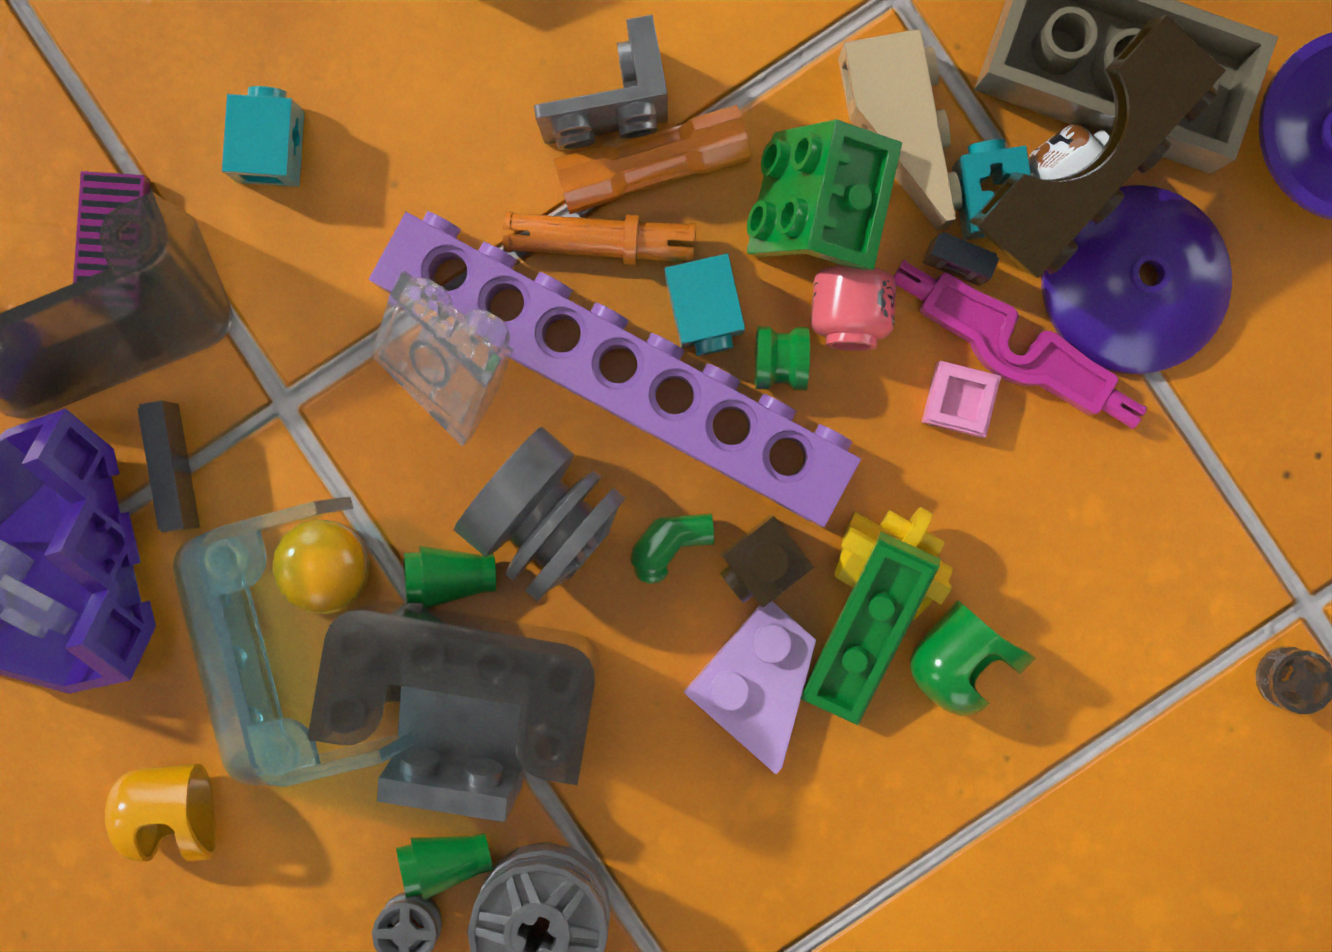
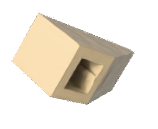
[838,29,962,230]

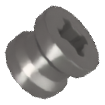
[372,892,443,952]

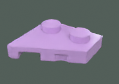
[684,601,816,774]

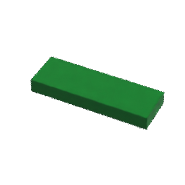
[801,532,941,725]

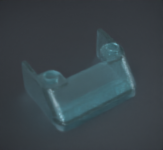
[173,496,415,787]

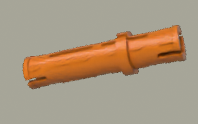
[503,211,696,265]

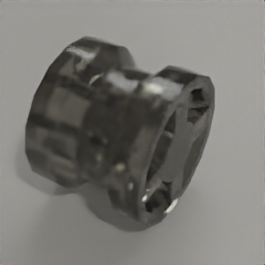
[1255,646,1332,714]

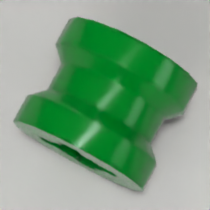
[755,326,810,391]

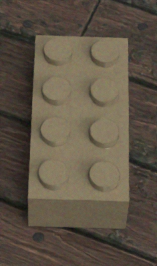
[974,0,1278,174]

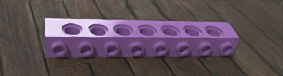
[368,211,861,527]

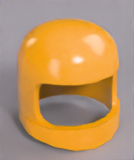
[272,519,371,614]
[105,764,216,862]

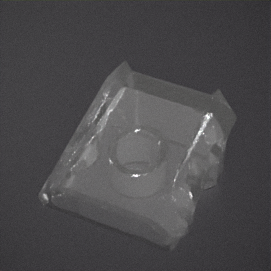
[371,271,514,446]

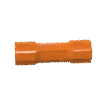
[553,105,752,214]

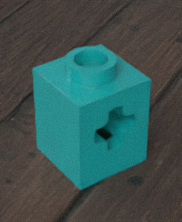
[222,86,305,187]
[952,139,1031,241]
[665,253,745,356]

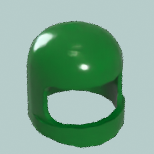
[910,600,1035,716]

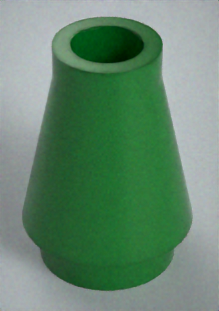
[404,546,496,609]
[396,833,493,901]

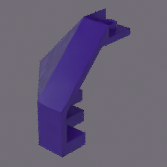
[0,408,156,694]

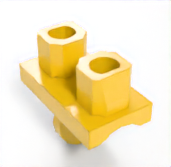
[834,507,953,621]

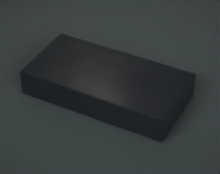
[137,400,200,532]

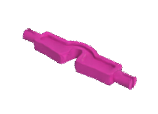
[893,259,1147,429]

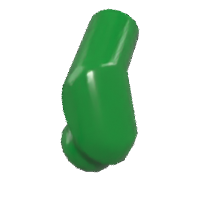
[630,513,714,584]

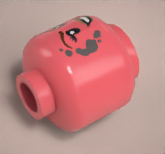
[811,263,896,351]

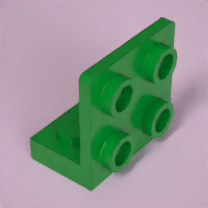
[747,119,903,270]

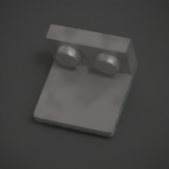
[533,15,668,150]
[377,652,532,822]

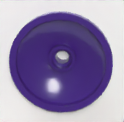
[1259,32,1332,220]
[1041,185,1232,374]

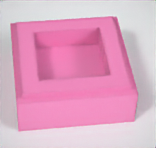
[921,361,1001,438]

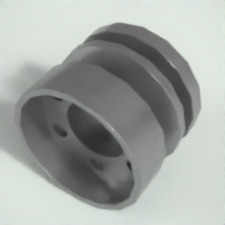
[453,427,626,602]
[467,842,611,952]

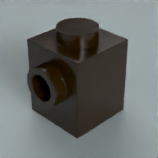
[719,515,814,607]

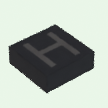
[922,232,999,286]

